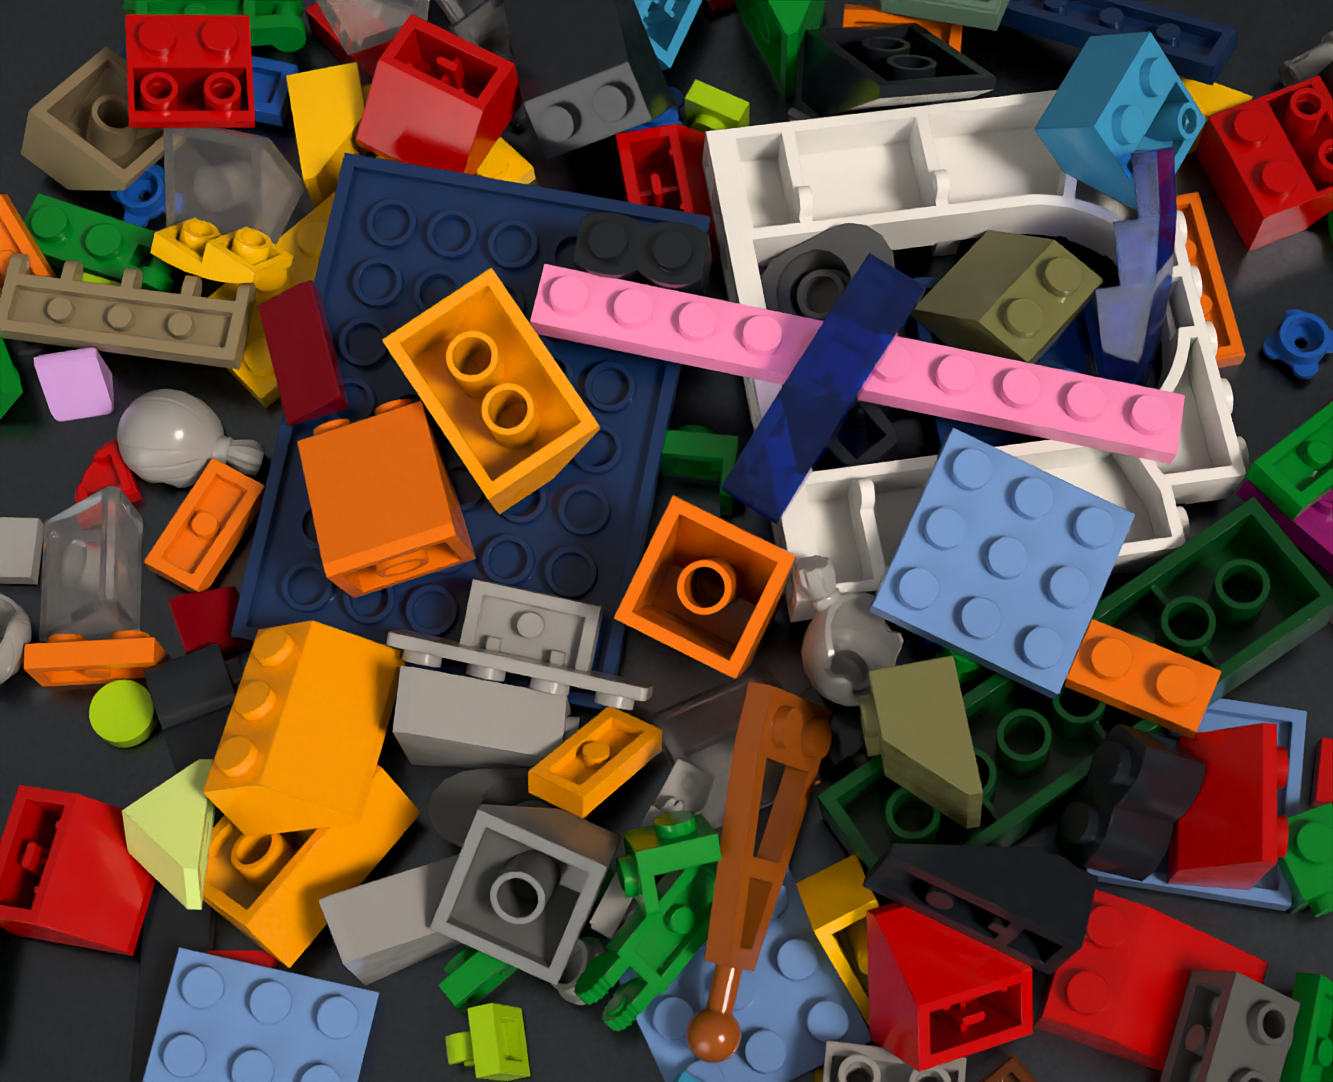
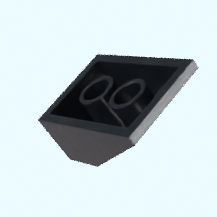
[503,0,676,160]
[801,23,996,118]

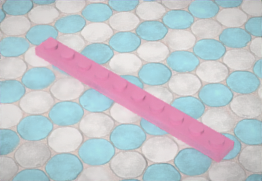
[530,264,1185,464]

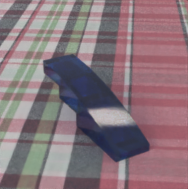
[1095,146,1177,387]
[721,253,926,525]

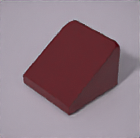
[167,586,253,656]

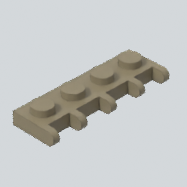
[0,253,256,370]

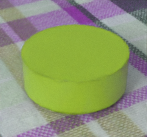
[89,680,159,748]

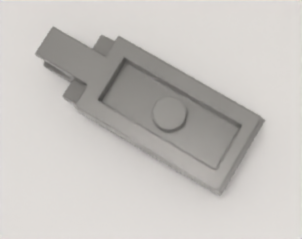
[589,757,716,939]

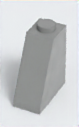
[392,666,582,769]
[319,854,461,986]

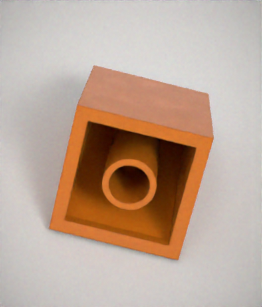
[297,399,476,598]
[614,495,797,679]

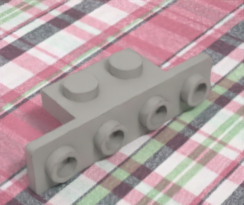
[386,579,654,710]

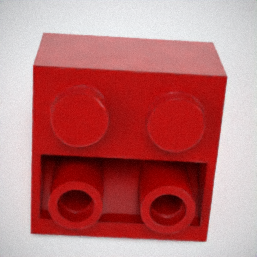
[125,14,255,128]
[356,14,522,175]
[1195,75,1333,252]
[616,124,721,263]
[1166,723,1288,890]
[0,785,156,956]
[866,902,1033,1072]

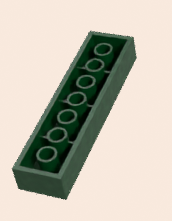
[817,496,1333,905]

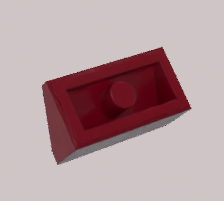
[258,280,350,426]

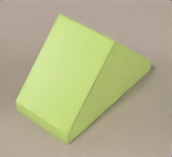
[122,759,216,910]

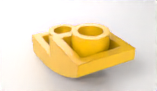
[150,217,294,283]

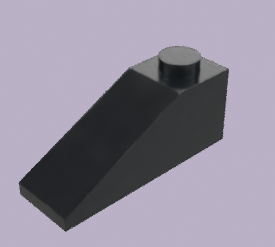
[862,843,1098,975]

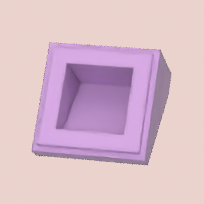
[34,347,115,422]

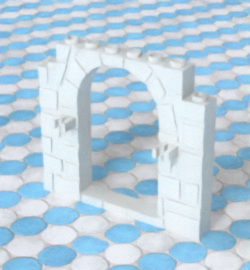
[702,90,1249,622]

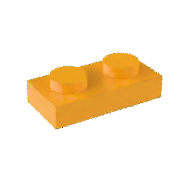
[528,706,663,819]

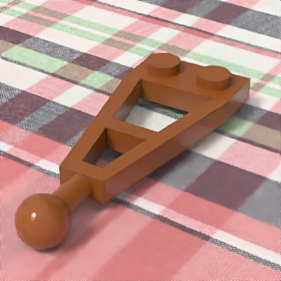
[686,681,832,1064]

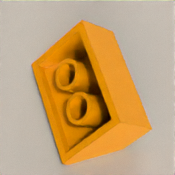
[382,268,601,515]
[203,620,407,837]
[203,765,422,968]

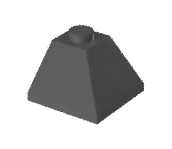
[430,804,623,986]

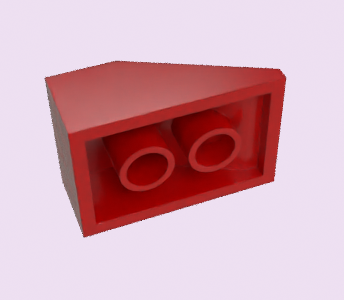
[1033,889,1269,1072]

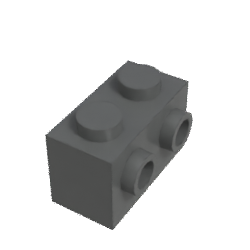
[1160,970,1300,1082]

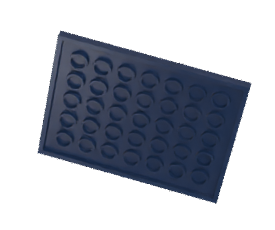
[230,153,711,711]

